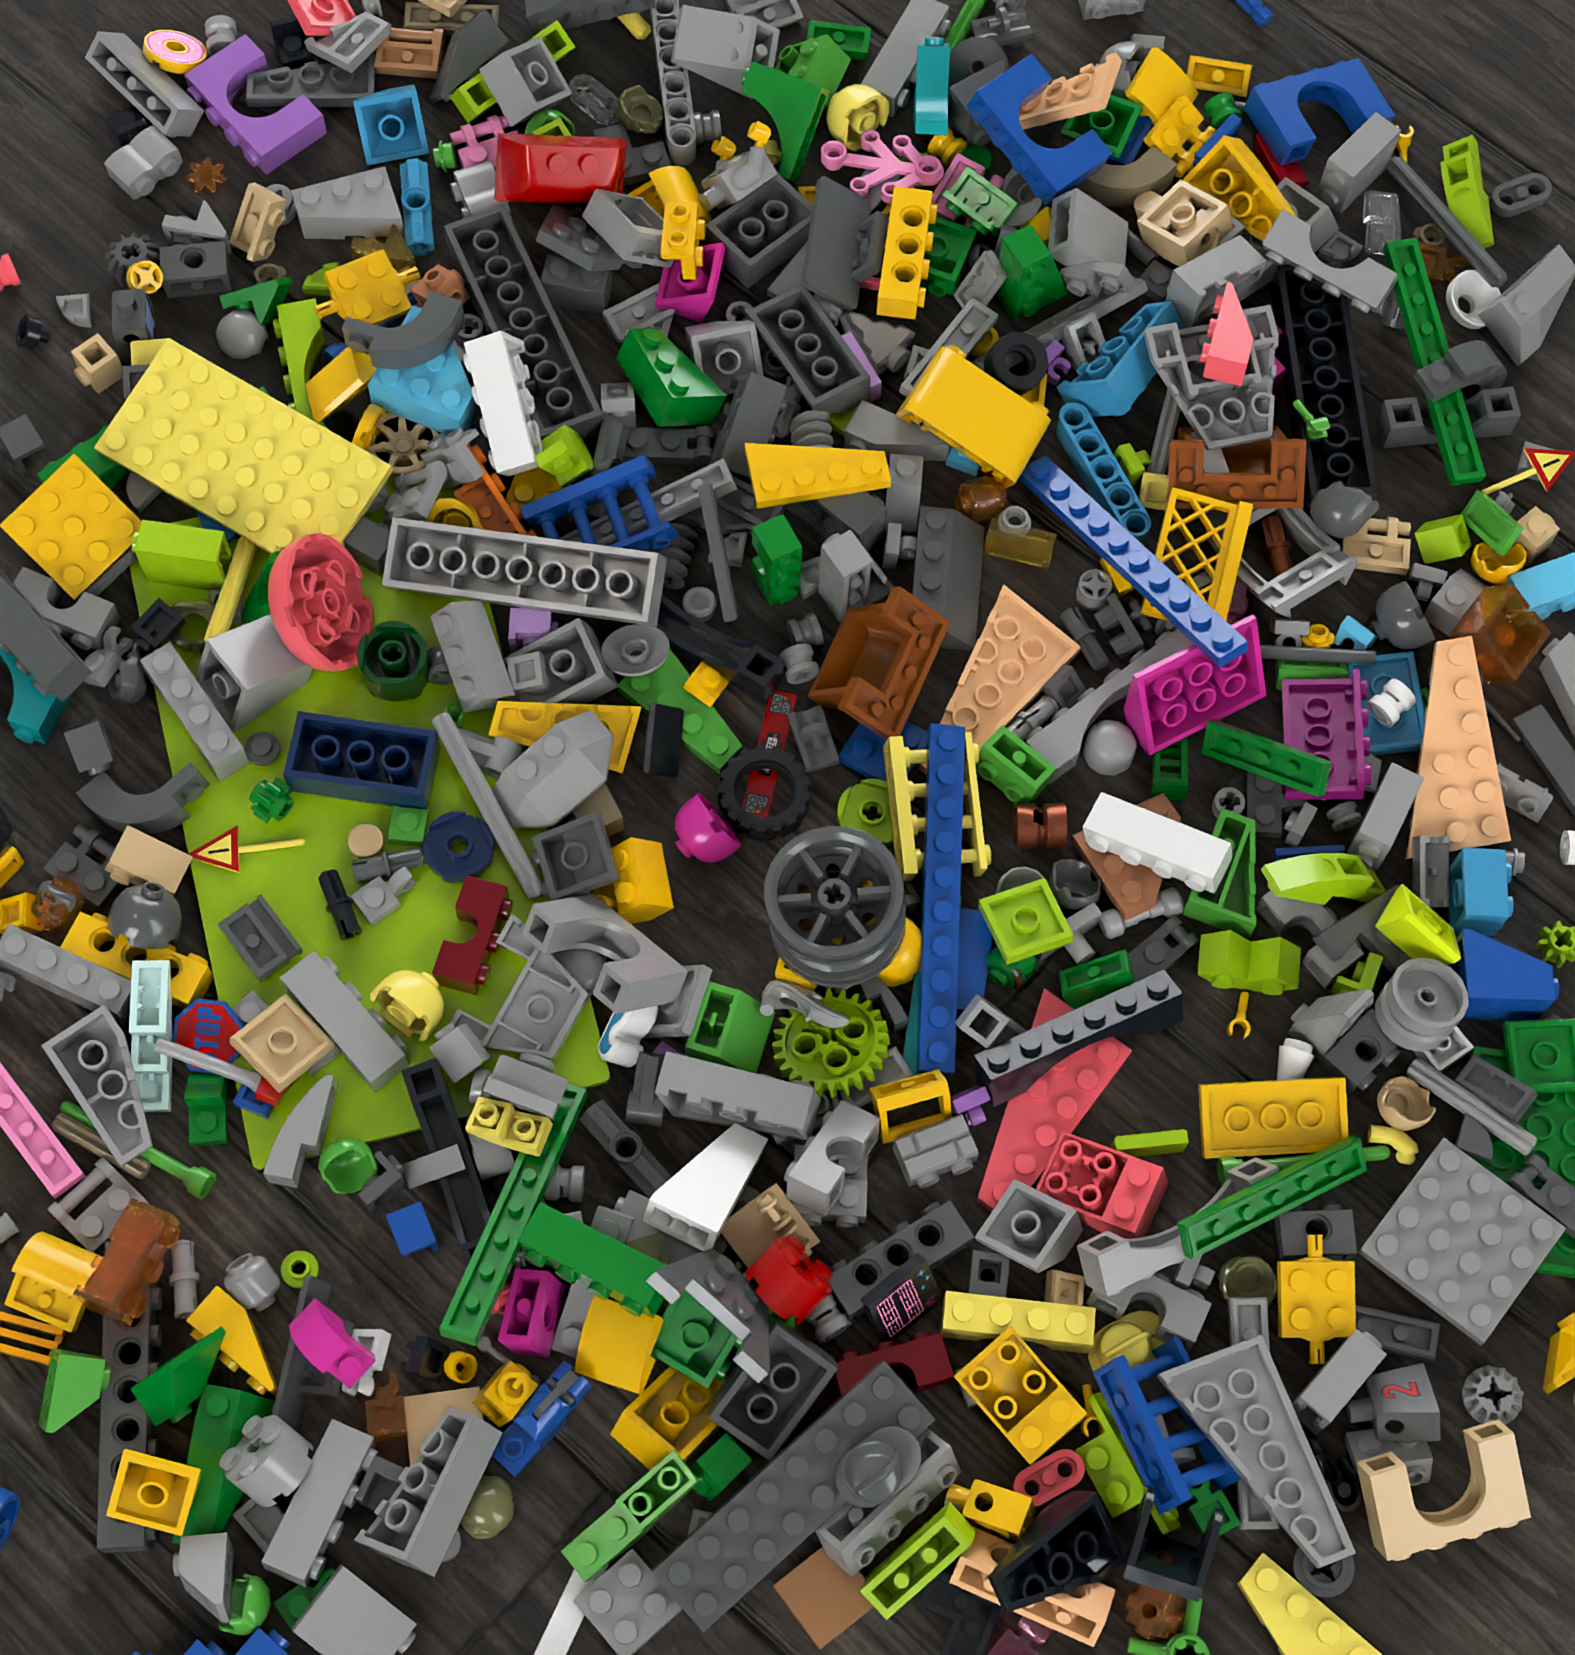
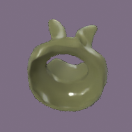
[171,599,216,653]

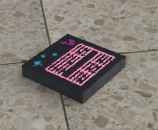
[861,1253,943,1343]

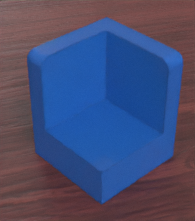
[386,1201,439,1256]

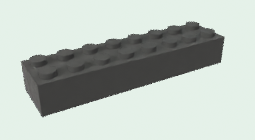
[444,205,604,441]
[651,1361,936,1633]

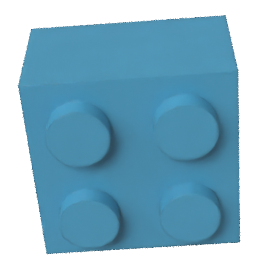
[1448,848,1514,938]

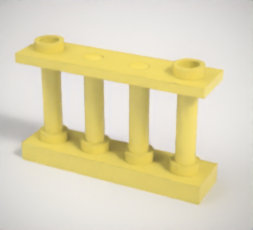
[883,732,991,881]

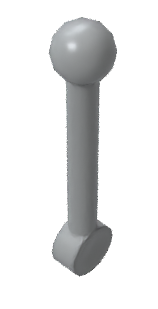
[477,1336,541,1390]

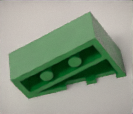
[995,224,1069,321]
[616,328,727,427]

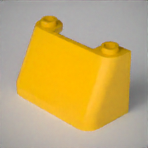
[895,345,1051,490]

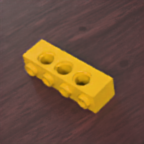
[877,186,938,320]
[60,911,214,1010]

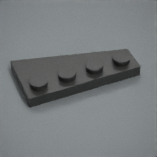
[246,50,376,107]

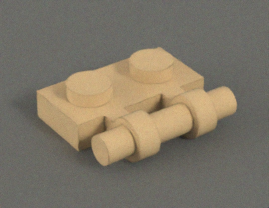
[1340,516,1411,575]

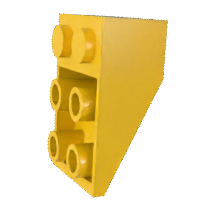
[954,1326,1088,1465]

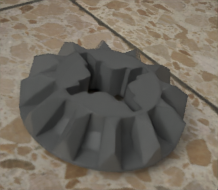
[1292,1547,1355,1599]

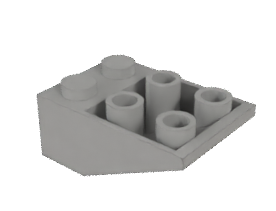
[671,5,780,99]

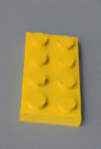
[1198,1076,1349,1159]

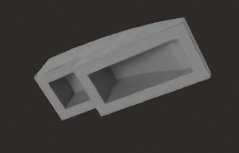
[263,1074,338,1188]

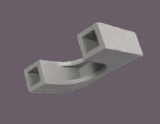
[522,894,688,1014]

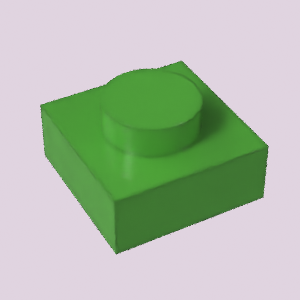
[388,806,429,847]

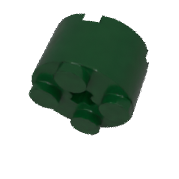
[357,621,431,701]

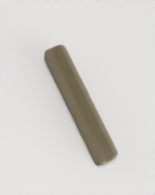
[51,1113,151,1179]

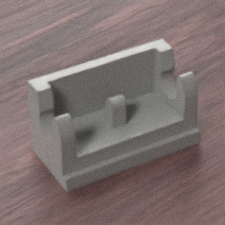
[1412,835,1450,908]

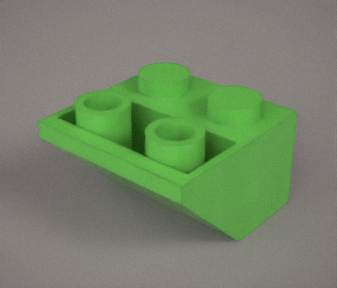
[775,34,851,109]
[685,981,776,1074]

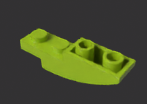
[1440,135,1494,248]
[1261,853,1385,905]

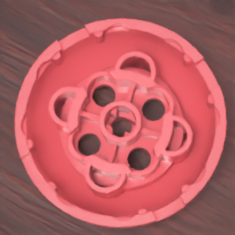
[268,533,374,672]

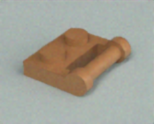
[374,24,445,79]

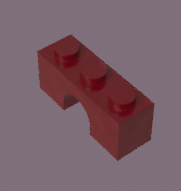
[432,875,513,996]
[833,1330,954,1398]

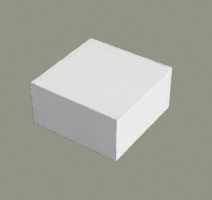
[1412,1026,1474,1072]

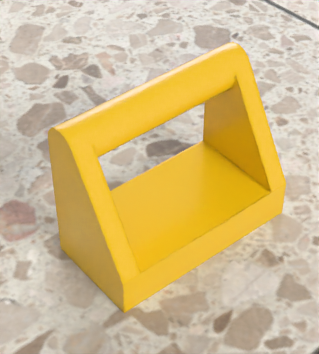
[869,1069,952,1144]

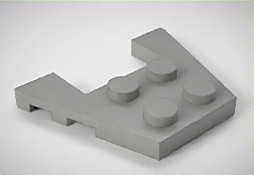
[450,914,590,1060]

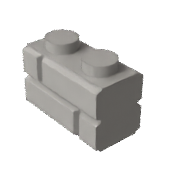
[892,1114,979,1188]

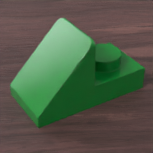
[219,276,292,325]
[184,1073,228,1146]

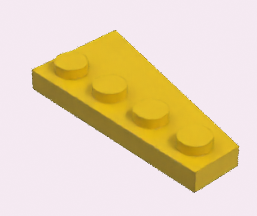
[744,443,891,509]
[488,701,642,773]

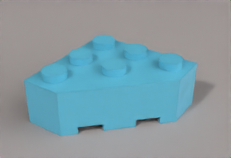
[368,305,477,435]

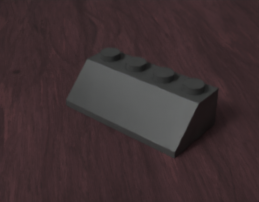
[746,284,871,414]
[912,506,985,651]

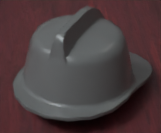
[835,1426,921,1508]

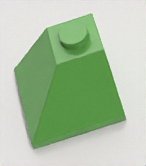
[38,1348,110,1433]

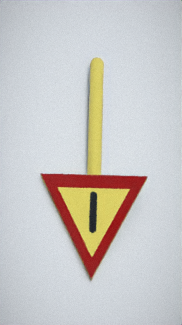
[1482,448,1575,495]
[188,825,306,873]

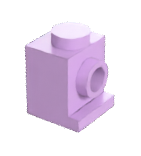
[508,608,559,653]

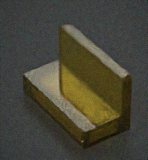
[983,519,1057,569]

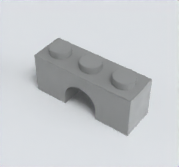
[14,567,121,650]
[1256,891,1364,989]
[784,1100,880,1217]
[1086,1272,1212,1353]

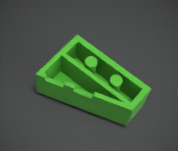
[1182,808,1256,939]

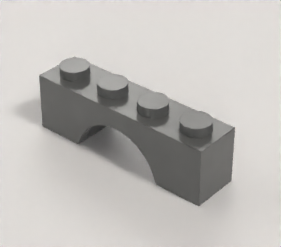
[1376,386,1521,449]

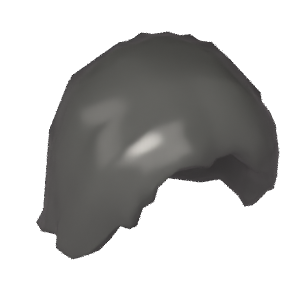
[1310,481,1380,539]

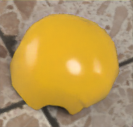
[1470,542,1527,585]

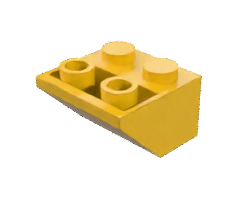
[592,837,674,924]

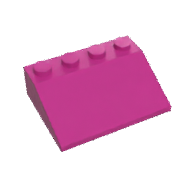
[1124,614,1266,756]

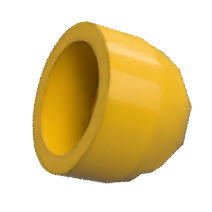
[444,1351,477,1384]

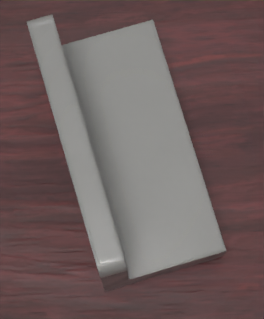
[483,1055,568,1122]

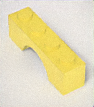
[940,1291,1096,1354]

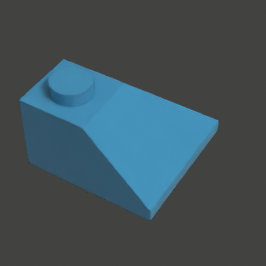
[353,84,429,165]

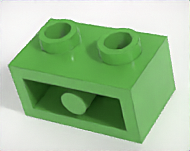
[975,725,1057,803]

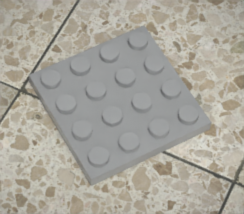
[1358,1137,1566,1346]

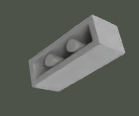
[430,600,515,712]

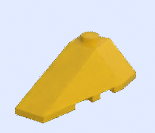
[1183,135,1298,241]

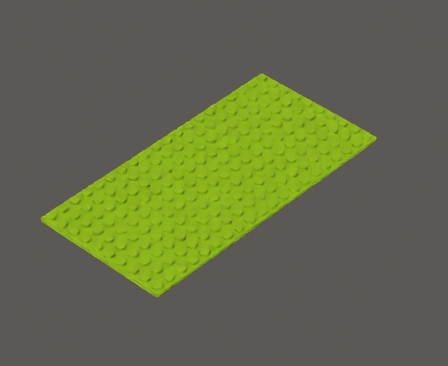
[129,473,610,1170]

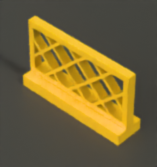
[1140,487,1253,622]

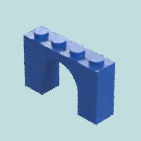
[966,54,1113,206]
[1244,58,1395,166]

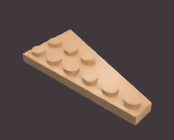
[919,585,1081,774]
[1405,636,1511,860]

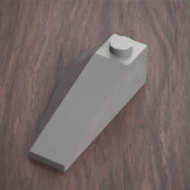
[1478,244,1575,366]
[41,1004,153,1167]

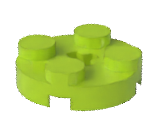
[837,779,893,848]

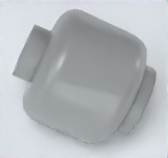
[223,1253,280,1311]

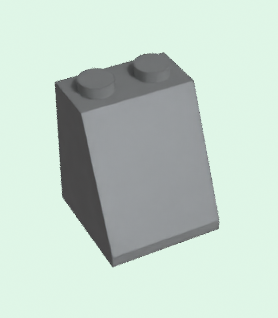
[195,614,313,732]

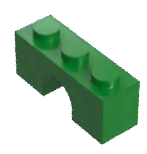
[751,514,802,607]

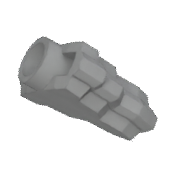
[839,310,915,376]

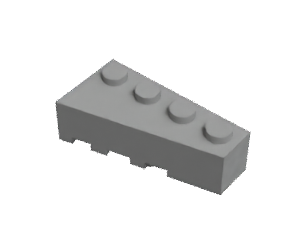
[655,1051,821,1140]
[354,1406,503,1577]

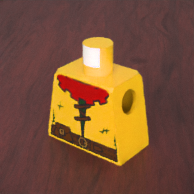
[944,1479,1037,1544]

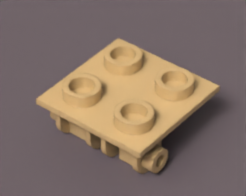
[721,1183,820,1268]

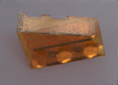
[73,1198,180,1326]

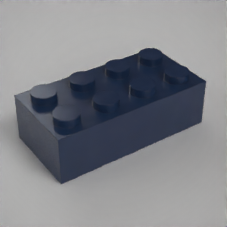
[283,711,441,810]

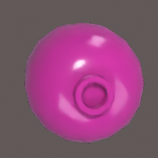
[675,793,742,863]

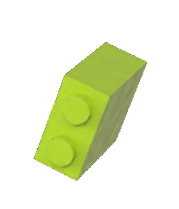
[132,520,233,590]

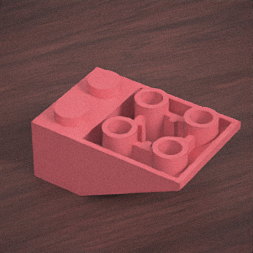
[1036,1131,1169,1239]

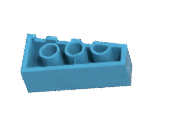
[1057,301,1185,417]

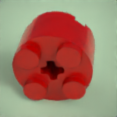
[746,1234,833,1325]

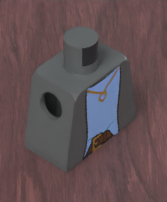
[112,289,155,366]

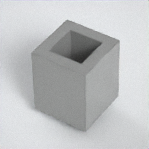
[429,1022,491,1083]

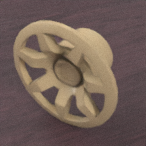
[367,412,439,474]

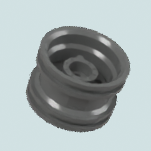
[764,826,906,987]

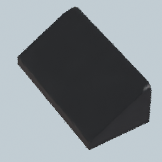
[643,703,684,777]

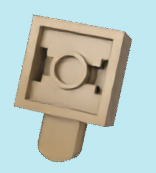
[1134,179,1234,267]

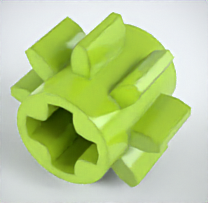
[1535,921,1575,968]

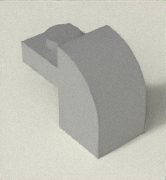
[955,994,1027,1049]

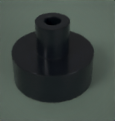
[16,315,50,350]

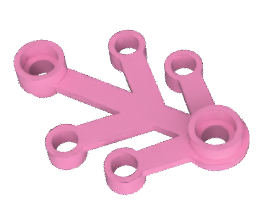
[821,130,944,204]

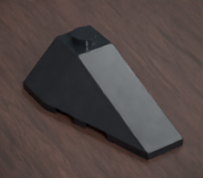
[988,1490,1125,1612]

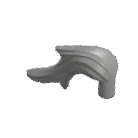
[760,979,849,1028]

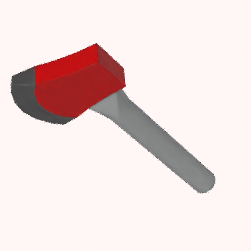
[154,1037,303,1107]

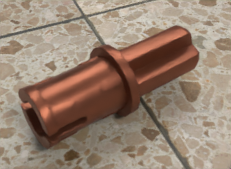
[1261,515,1292,579]

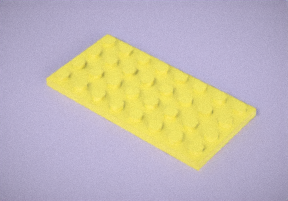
[94,338,393,554]

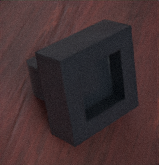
[400,1335,450,1384]

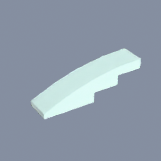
[129,960,172,1112]

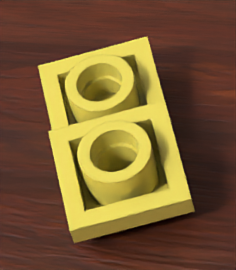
[465,1097,553,1157]

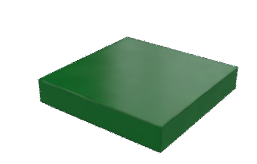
[1503,1018,1575,1094]

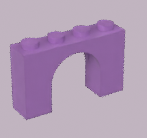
[184,34,327,175]

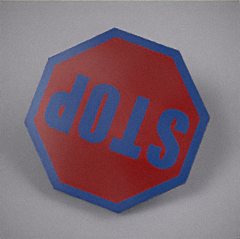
[173,998,245,1074]

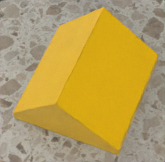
[305,346,377,423]
[106,1449,201,1536]

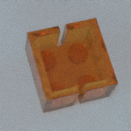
[1449,584,1551,683]

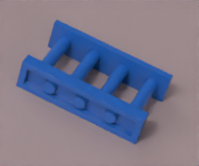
[521,455,679,551]
[1092,1336,1242,1515]

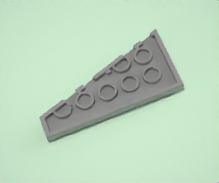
[1156,1334,1356,1569]

